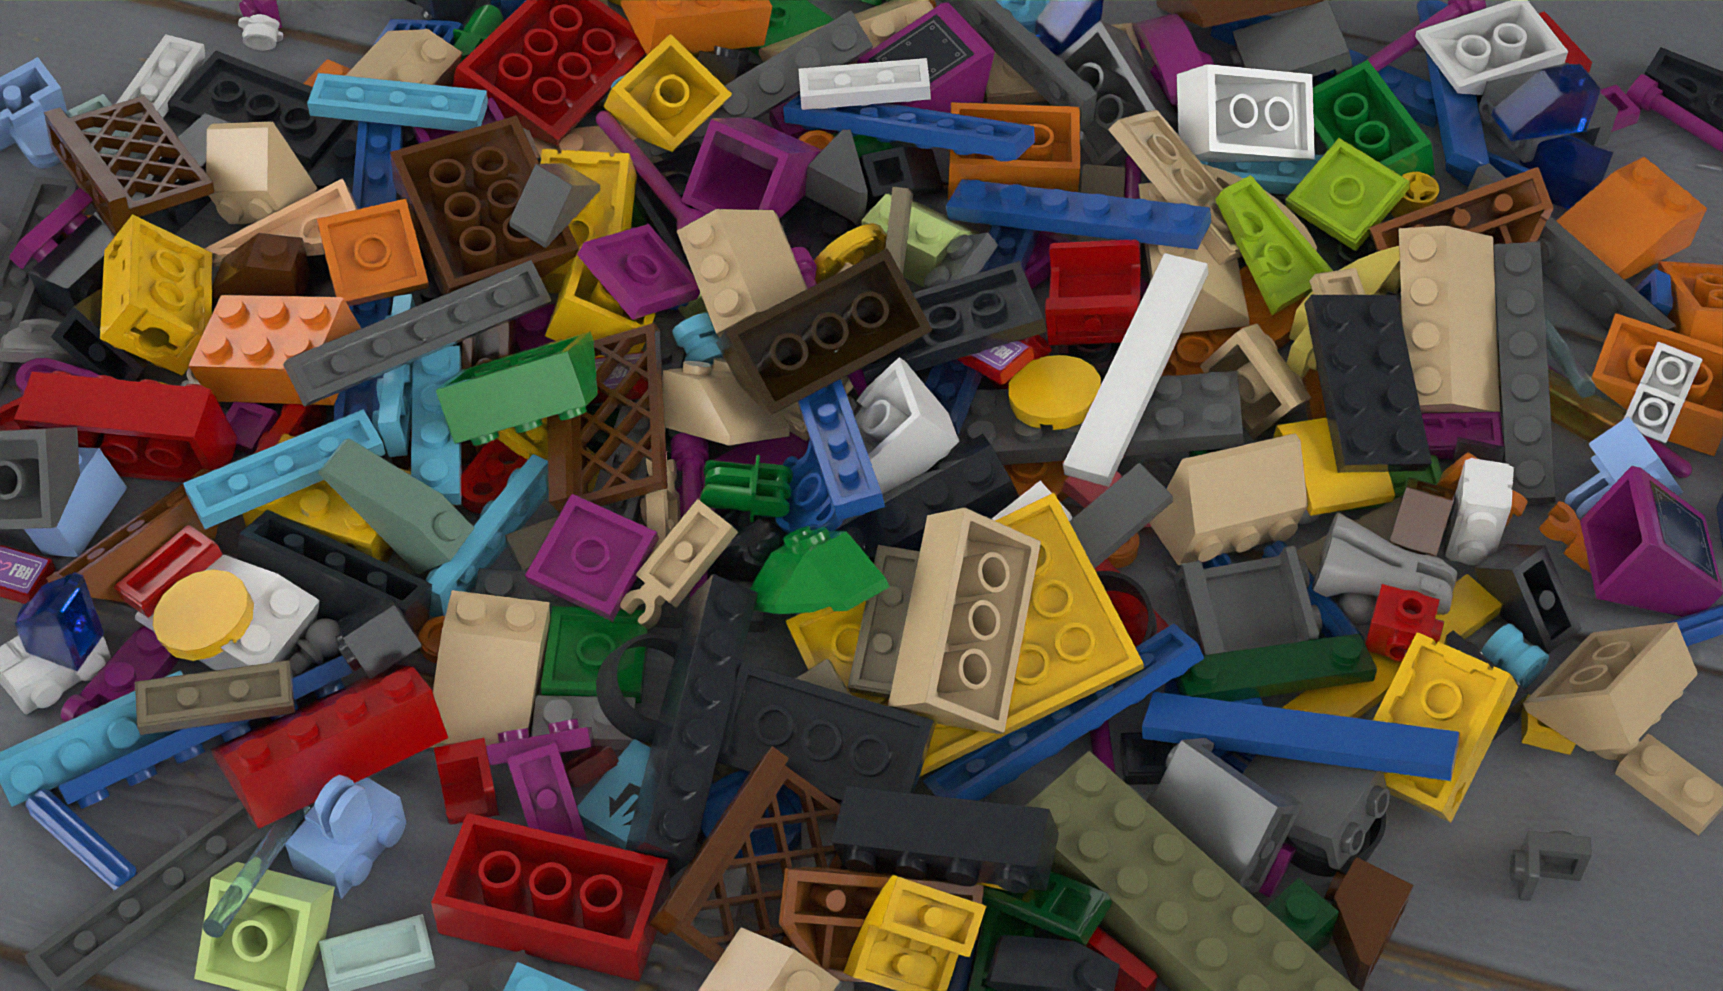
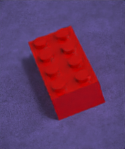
[14,371,237,483]
[431,813,671,982]

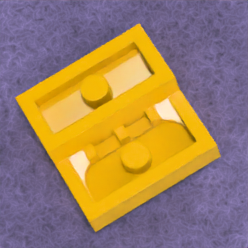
[1273,417,1395,516]
[843,875,986,991]

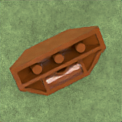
[1369,167,1554,276]
[46,468,219,603]
[779,867,984,983]

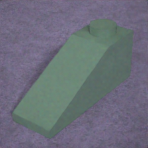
[318,438,474,574]

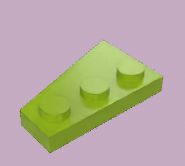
[1215,175,1333,315]

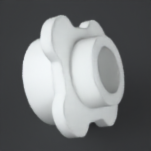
[238,14,283,51]

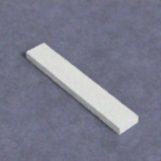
[1063,253,1208,487]

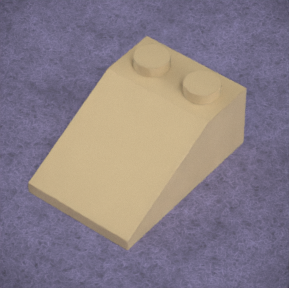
[431,590,550,749]

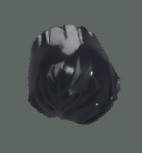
[715,510,788,581]

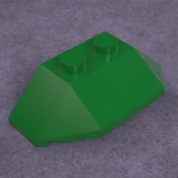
[750,526,890,614]

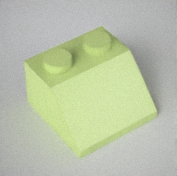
[862,194,981,287]
[194,862,335,991]

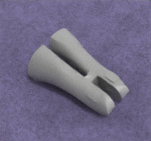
[1312,512,1457,615]

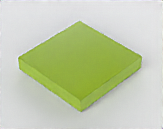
[1285,138,1410,251]

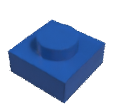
[1634,269,1673,317]

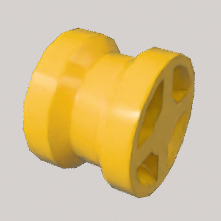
[1391,172,1439,218]

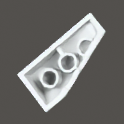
[855,357,959,494]

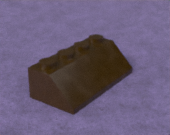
[716,248,932,416]

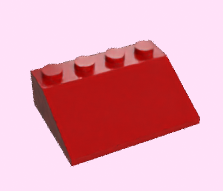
[452,0,647,145]
[210,664,448,829]

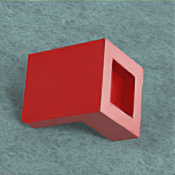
[434,738,499,825]

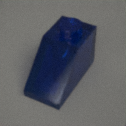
[1035,0,1104,57]
[1491,64,1601,141]
[1520,136,1614,209]
[14,572,104,672]

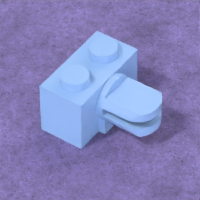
[0,57,67,168]
[1564,416,1683,520]
[24,447,127,557]
[285,775,407,899]

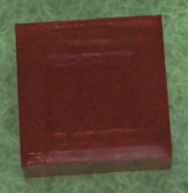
[564,745,619,788]

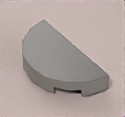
[0,318,82,365]

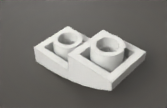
[1623,342,1703,444]

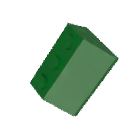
[1313,60,1435,176]
[436,331,598,446]

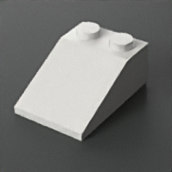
[1415,0,1568,95]
[1177,64,1315,162]
[135,555,320,670]

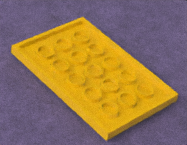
[785,493,1144,777]

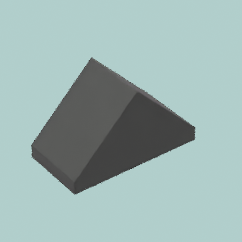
[805,129,868,223]
[509,163,600,248]

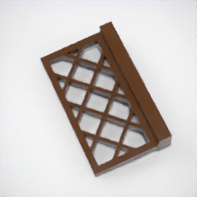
[44,95,215,236]
[545,323,668,513]
[649,746,843,963]

